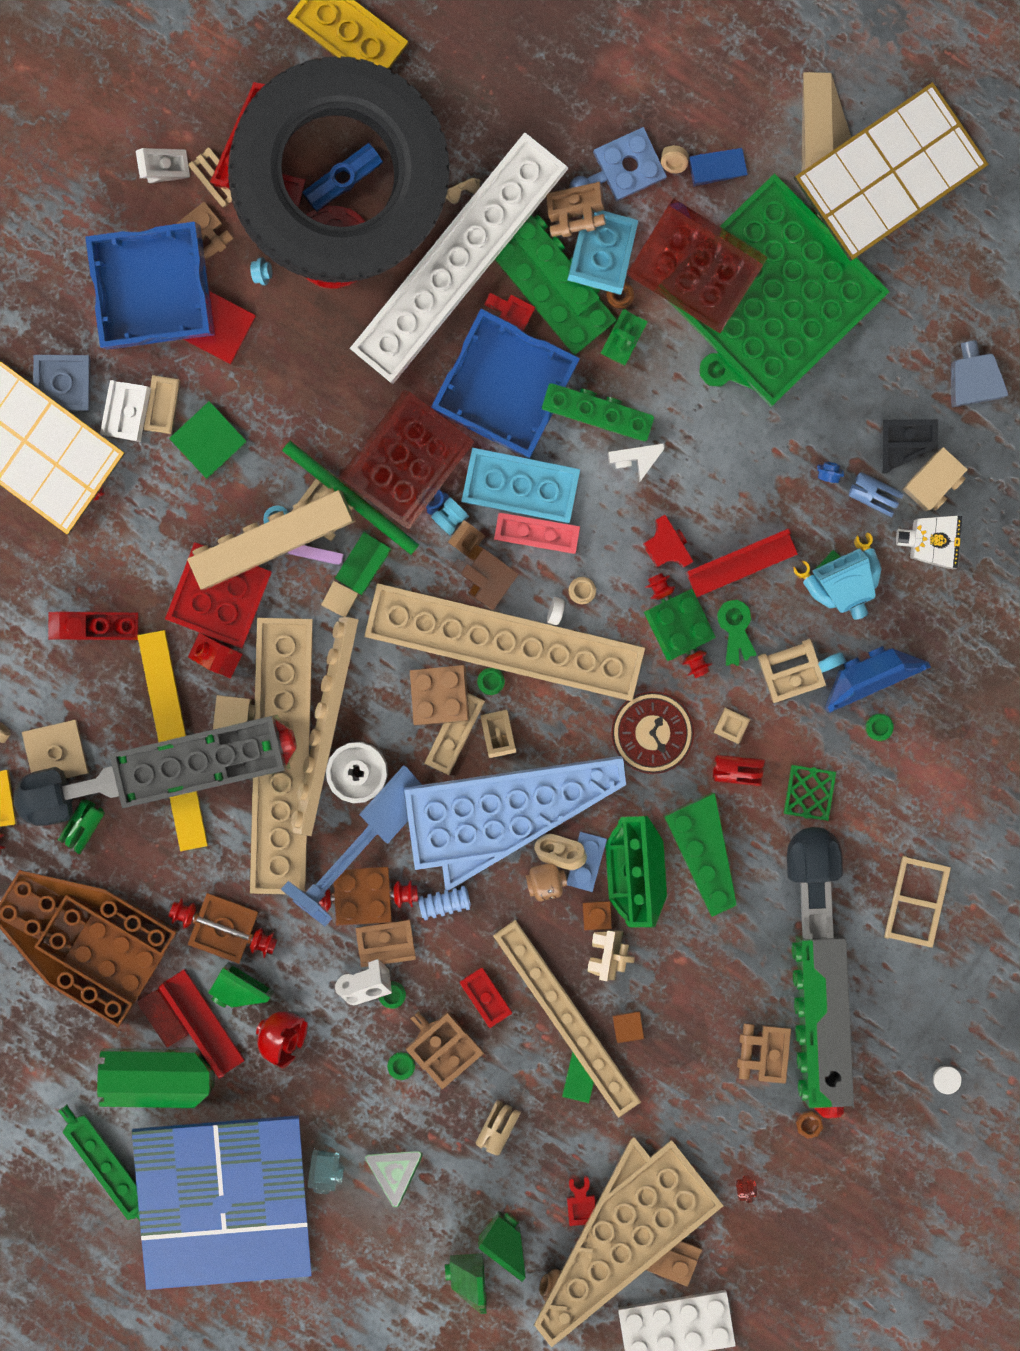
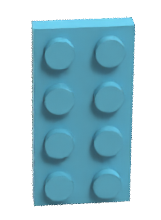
[461,448,580,524]

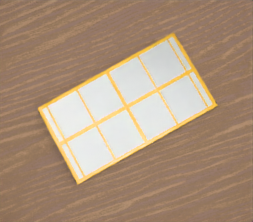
[794,82,989,261]
[0,361,126,535]

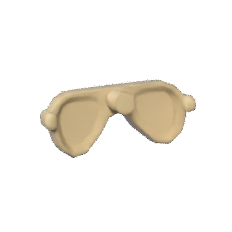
[446,178,480,204]

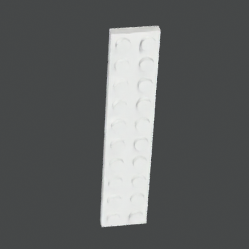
[350,133,568,384]

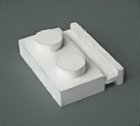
[100,380,151,442]

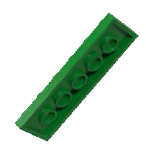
[495,214,617,356]

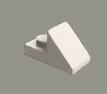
[136,148,190,183]
[608,444,664,482]

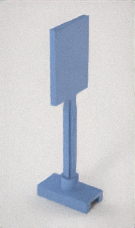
[281,765,422,927]

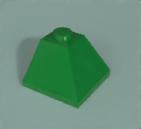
[208,962,274,1008]
[478,1211,526,1282]

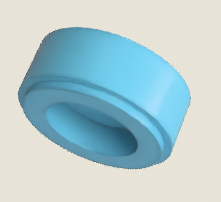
[818,652,846,673]

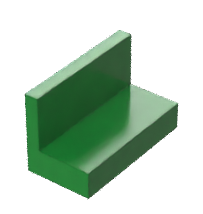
[335,532,392,596]

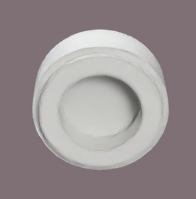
[547,597,565,626]
[933,1065,961,1094]

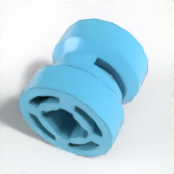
[431,497,469,536]

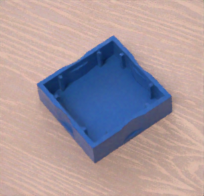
[85,221,215,350]
[431,309,580,459]

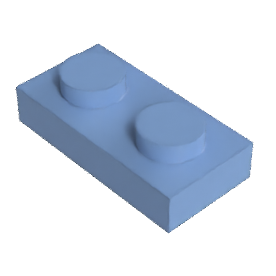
[567,831,607,892]

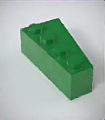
[663,792,737,917]

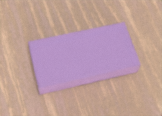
[288,545,344,565]

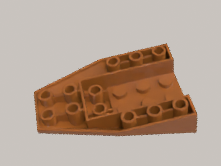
[0,870,179,1027]

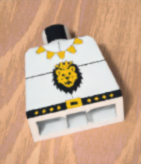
[896,516,962,569]

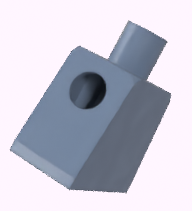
[951,340,1008,408]

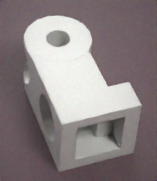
[335,959,392,1005]

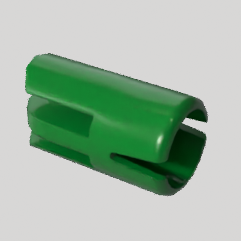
[57,799,105,855]

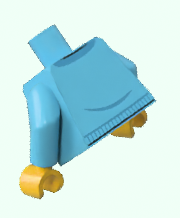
[793,533,882,620]

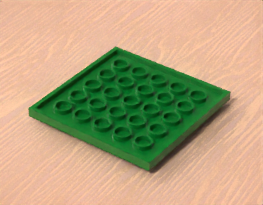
[656,173,890,407]

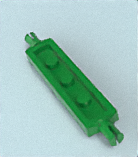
[58,1104,140,1221]

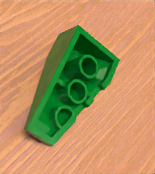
[445,1253,487,1314]

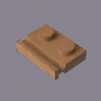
[355,919,416,967]
[646,1240,702,1287]

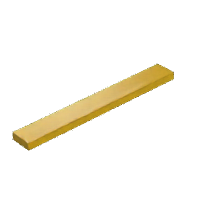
[137,630,208,851]

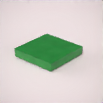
[169,401,247,479]

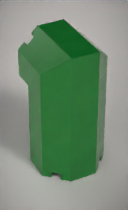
[97,1047,215,1108]

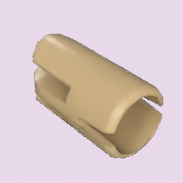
[476,1099,521,1155]

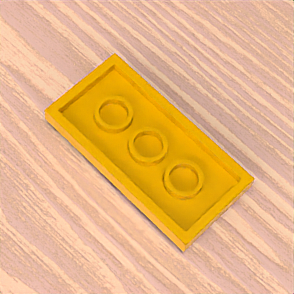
[287,0,409,69]

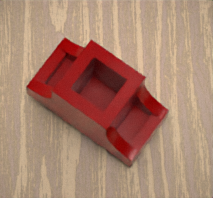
[642,515,694,568]
[188,633,242,679]

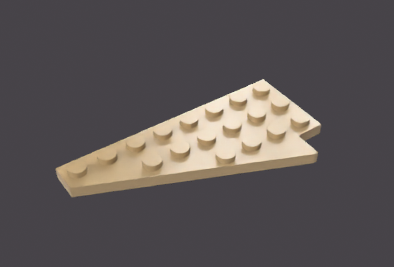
[533,1137,723,1348]

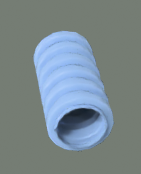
[418,886,471,920]

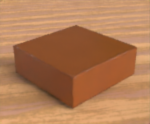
[612,1011,644,1043]

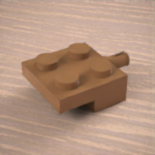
[406,1011,484,1089]

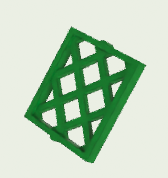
[783,765,836,821]

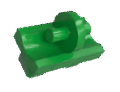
[600,309,648,366]

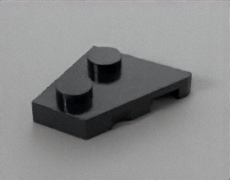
[881,419,938,474]

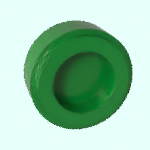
[865,713,894,741]
[387,1051,415,1080]

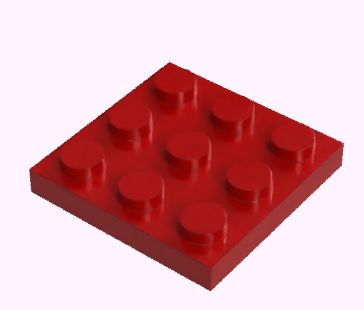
[165,542,272,649]

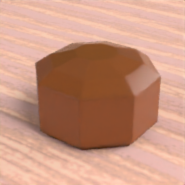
[795,1110,823,1139]

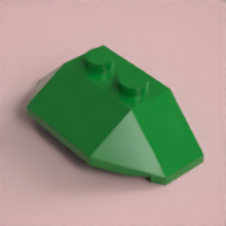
[605,816,667,927]

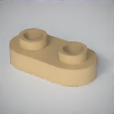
[534,834,587,870]

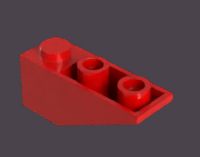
[48,612,138,640]

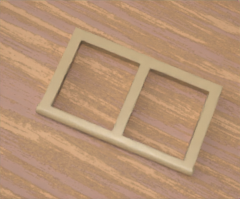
[884,856,951,948]

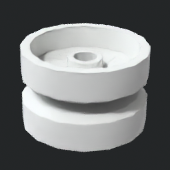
[326,742,388,803]

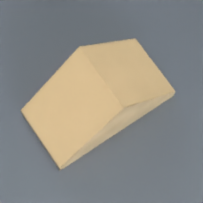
[480,710,516,758]

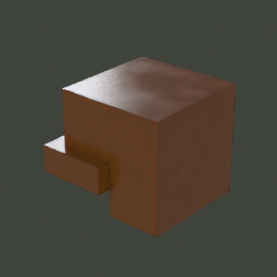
[451,544,519,610]

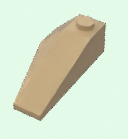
[801,72,851,172]

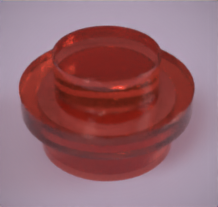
[736,1175,757,1203]

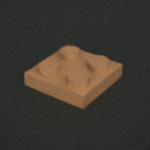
[410,665,470,726]

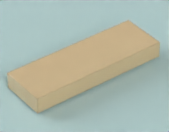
[424,693,485,775]

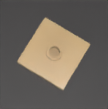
[22,720,89,778]

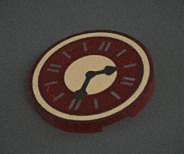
[611,692,694,774]

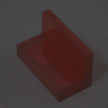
[137,987,189,1048]

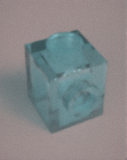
[308,1150,344,1194]

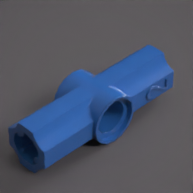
[302,143,383,212]

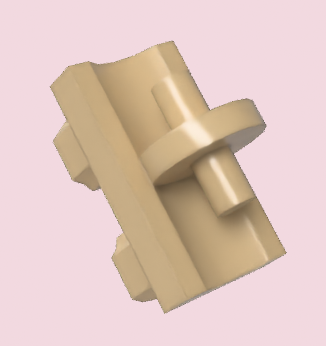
[588,930,635,981]

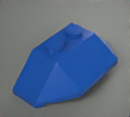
[825,646,931,712]

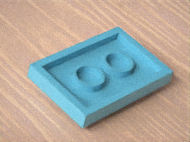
[567,211,638,295]

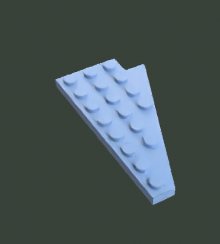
[404,756,626,890]

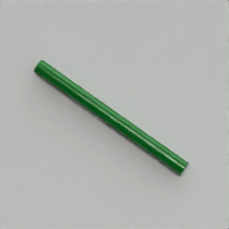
[282,440,420,555]

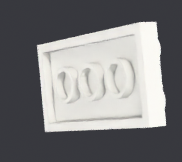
[618,1290,735,1351]

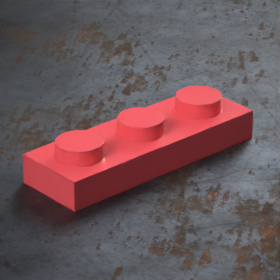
[494,513,580,554]

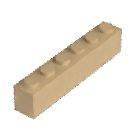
[187,488,356,590]

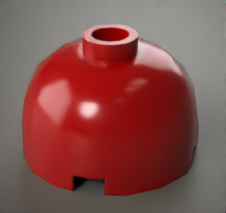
[256,1011,308,1068]

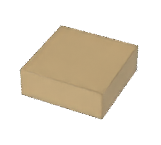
[321,581,358,617]
[713,708,750,744]

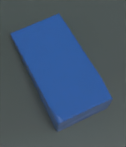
[688,148,748,187]

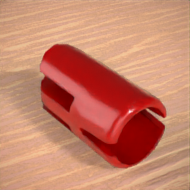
[713,755,765,786]

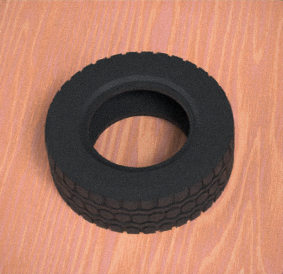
[228,56,450,283]

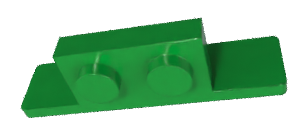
[541,383,654,442]

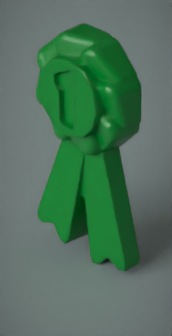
[699,353,755,391]
[717,600,756,666]

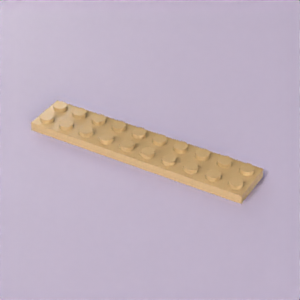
[364,583,645,701]
[250,618,313,894]

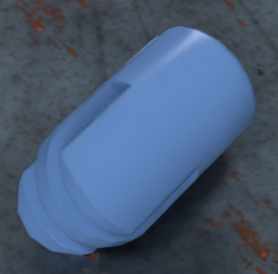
[849,472,905,518]

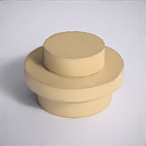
[568,577,596,604]

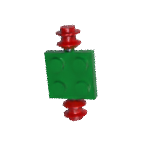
[644,573,716,679]

